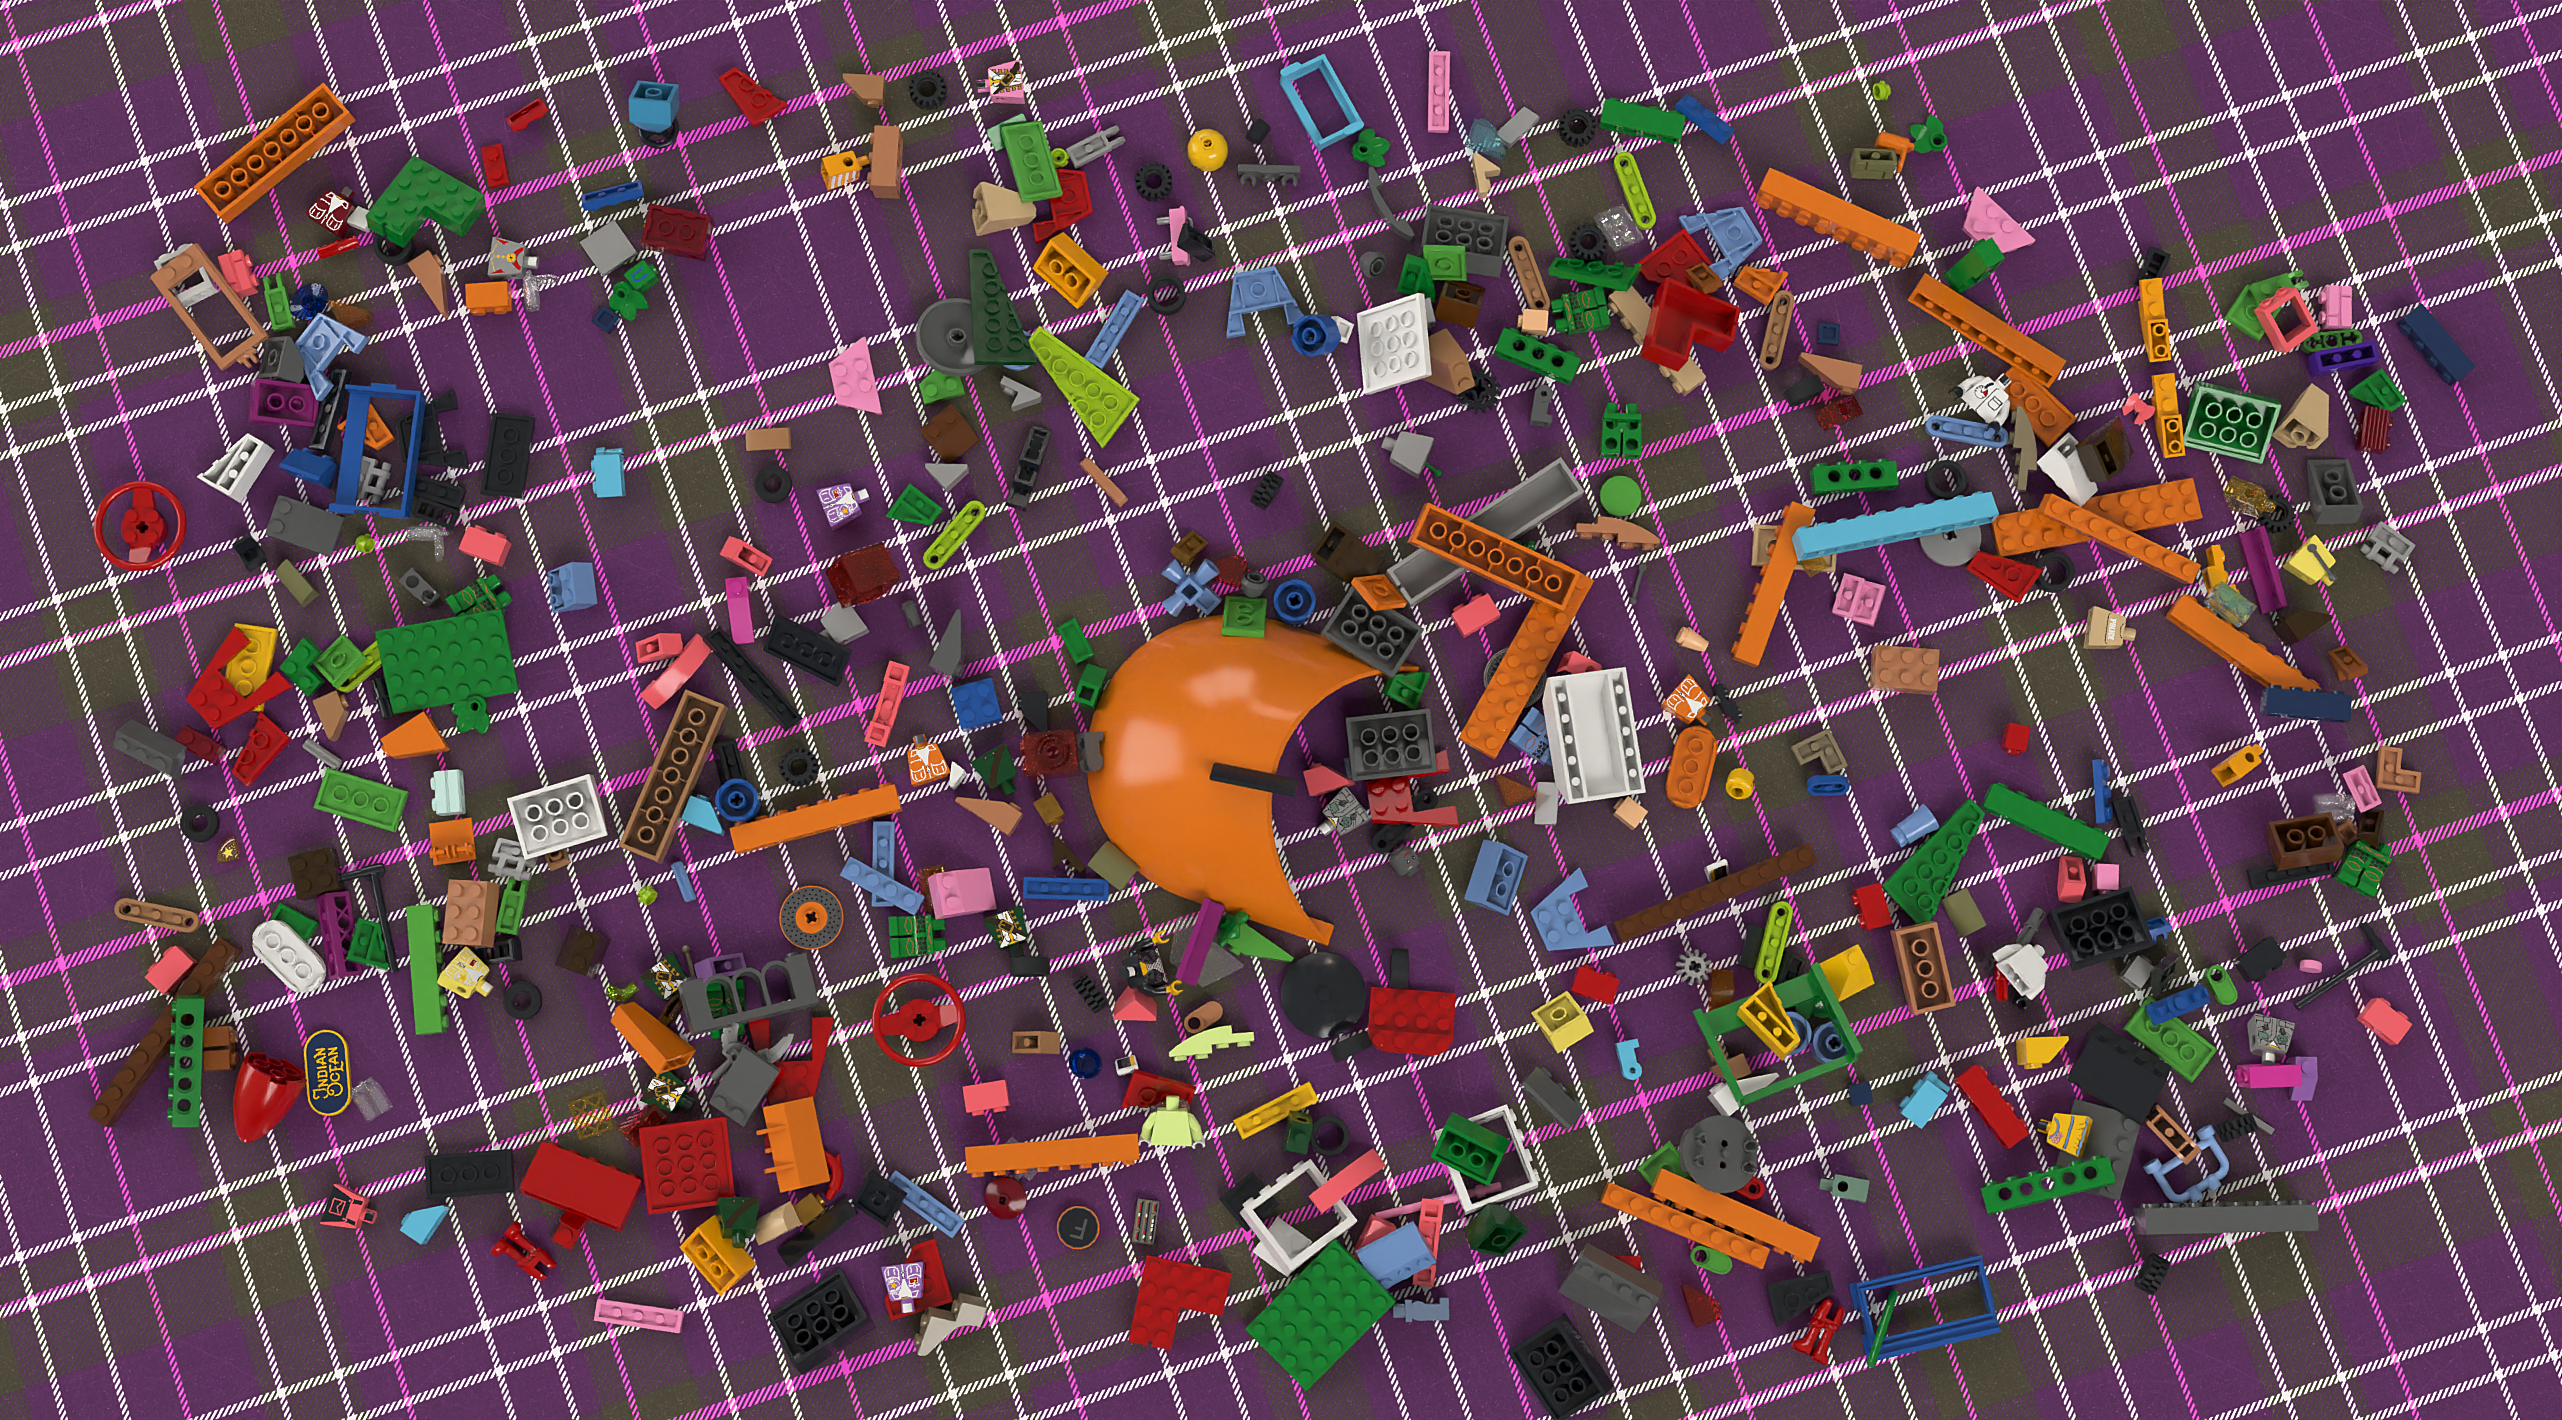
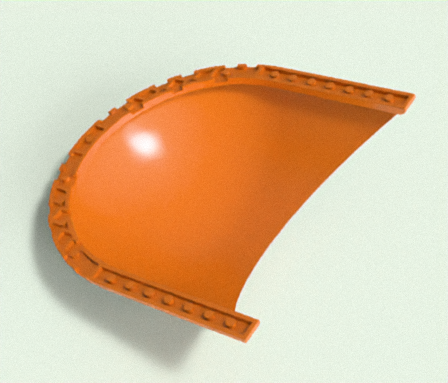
[1087,614,1419,946]

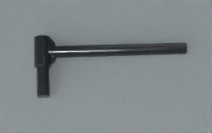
[340,862,399,973]
[2294,921,2392,1011]

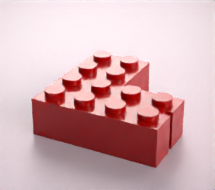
[1640,277,1741,372]
[1128,1255,1231,1351]

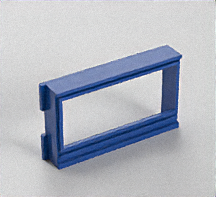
[329,383,426,519]
[1848,1255,2001,1361]

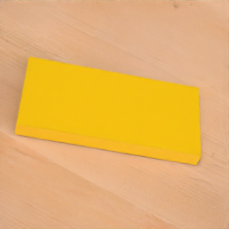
[225,623,279,712]

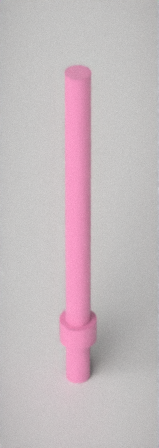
[1375,1182,1502,1219]

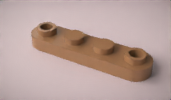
[1508,236,1550,311]
[1759,290,1795,371]
[114,898,201,933]

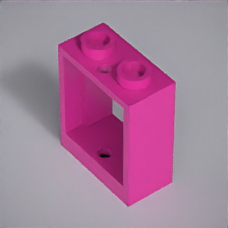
[2234,1063,2302,1088]

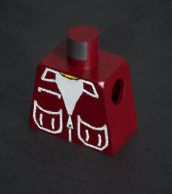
[305,186,356,239]

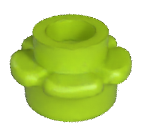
[1873,81,1891,101]
[1051,148,1069,168]
[355,533,375,554]
[638,885,657,905]

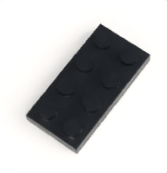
[480,412,536,500]
[763,613,853,687]
[425,1149,515,1199]

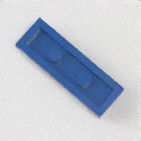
[1674,93,1735,145]
[581,180,645,211]
[2092,759,2112,825]

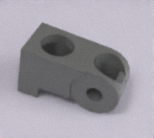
[1529,385,1553,428]
[399,567,441,608]
[1075,731,1104,773]

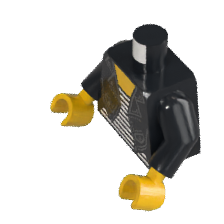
[1120,930,1183,997]

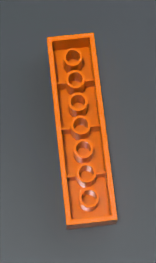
[194,82,356,224]
[1754,168,1922,268]
[1407,503,1581,612]

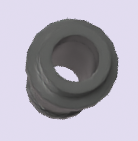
[901,600,922,628]

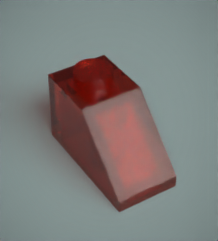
[1815,396,1864,431]
[1211,555,1248,589]
[616,1103,668,1149]
[1680,1284,1722,1327]

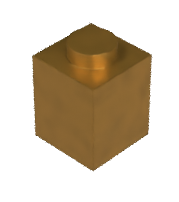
[1033,792,1065,827]
[794,1192,827,1226]

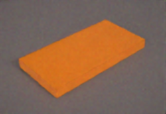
[2004,366,2077,449]

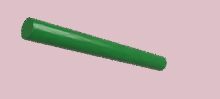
[1866,1290,1898,1367]

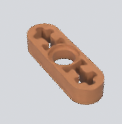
[1079,457,1128,507]

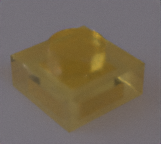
[1799,556,1829,578]

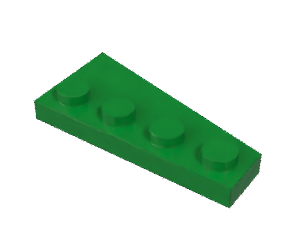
[1549,257,1641,292]

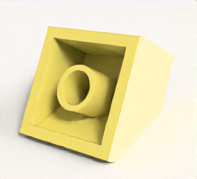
[1531,991,1594,1053]

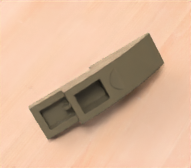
[2009,406,2037,492]

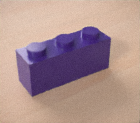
[2307,340,2380,377]

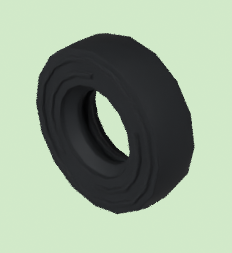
[754,466,792,503]
[180,804,220,842]
[503,982,543,1020]

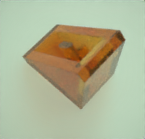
[328,300,374,330]
[1495,774,1537,808]
[1708,969,1734,1012]

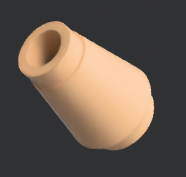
[1676,627,1709,652]

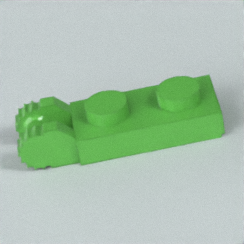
[2249,269,2309,305]
[263,273,295,332]
[495,877,529,936]

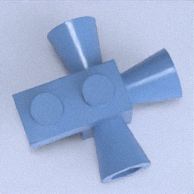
[1161,559,1222,617]

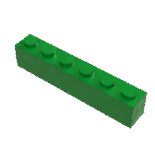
[1980,782,2110,862]

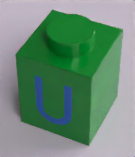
[623,260,659,294]

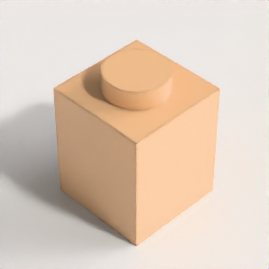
[1517,309,1548,336]
[1613,796,1648,830]

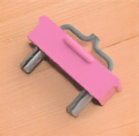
[1157,206,1193,266]

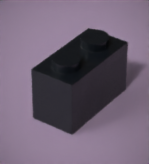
[2232,936,2287,983]

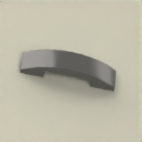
[1368,166,1415,243]

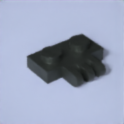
[2150,952,2180,996]

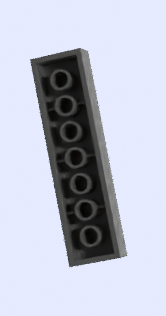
[2133,1200,2319,1235]

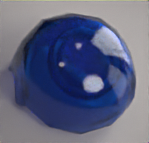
[1069,1047,1102,1080]

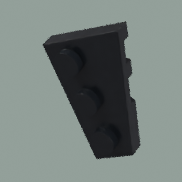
[1766,1270,1835,1327]

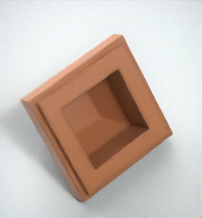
[2337,819,2358,846]

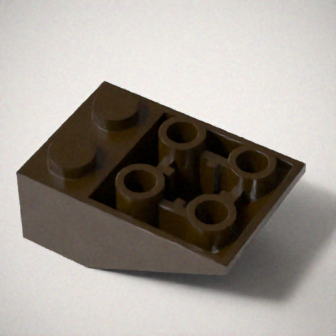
[2075,416,2134,482]
[1310,521,1385,587]

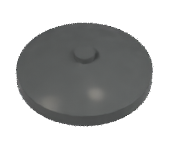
[915,298,988,377]

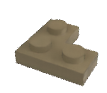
[1790,728,1848,775]

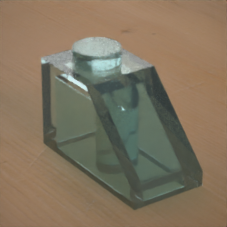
[1465,119,1506,161]

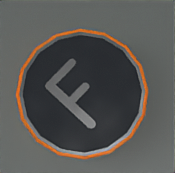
[1057,1206,1100,1249]

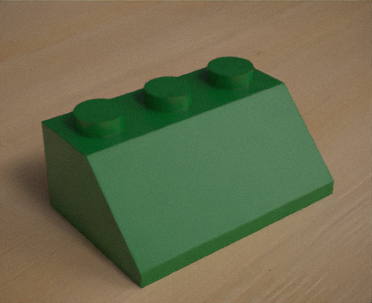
[1431,1112,1510,1186]

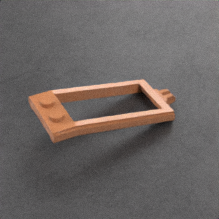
[150,243,270,371]

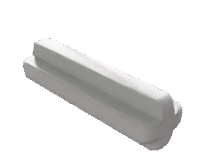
[302,739,342,769]

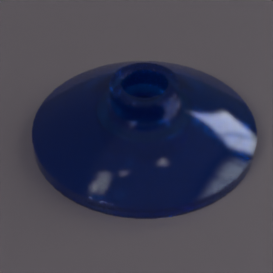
[290,283,328,320]

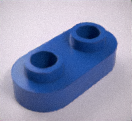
[1806,775,1850,796]

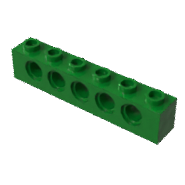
[167,995,204,1127]
[1981,1154,2116,1215]

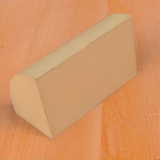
[754,1201,801,1245]

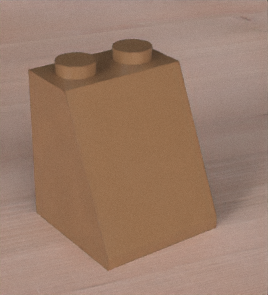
[1421,328,1475,394]

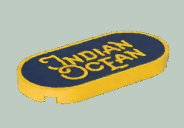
[304,1030,352,1116]

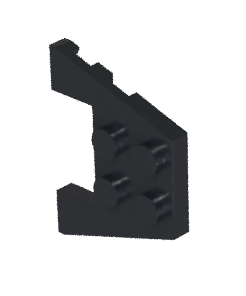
[395,389,470,470]

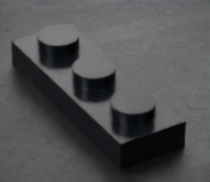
[399,470,467,510]

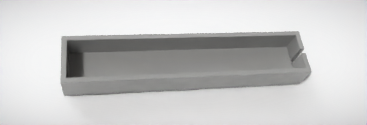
[1386,457,1584,609]

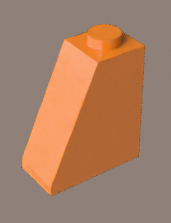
[380,711,450,759]

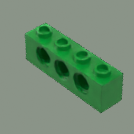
[1493,328,1581,386]
[1810,458,1898,496]

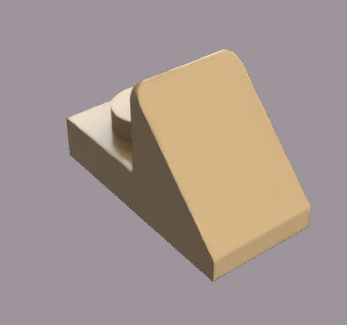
[1472,153,1501,199]

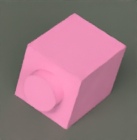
[2092,864,2119,895]

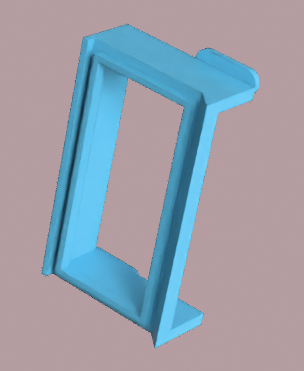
[1280,54,1364,152]

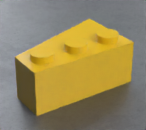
[1737,980,1800,1060]

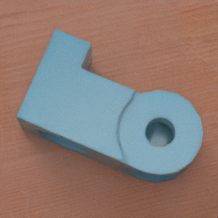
[1615,1039,1642,1080]

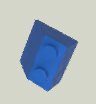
[279,448,339,490]

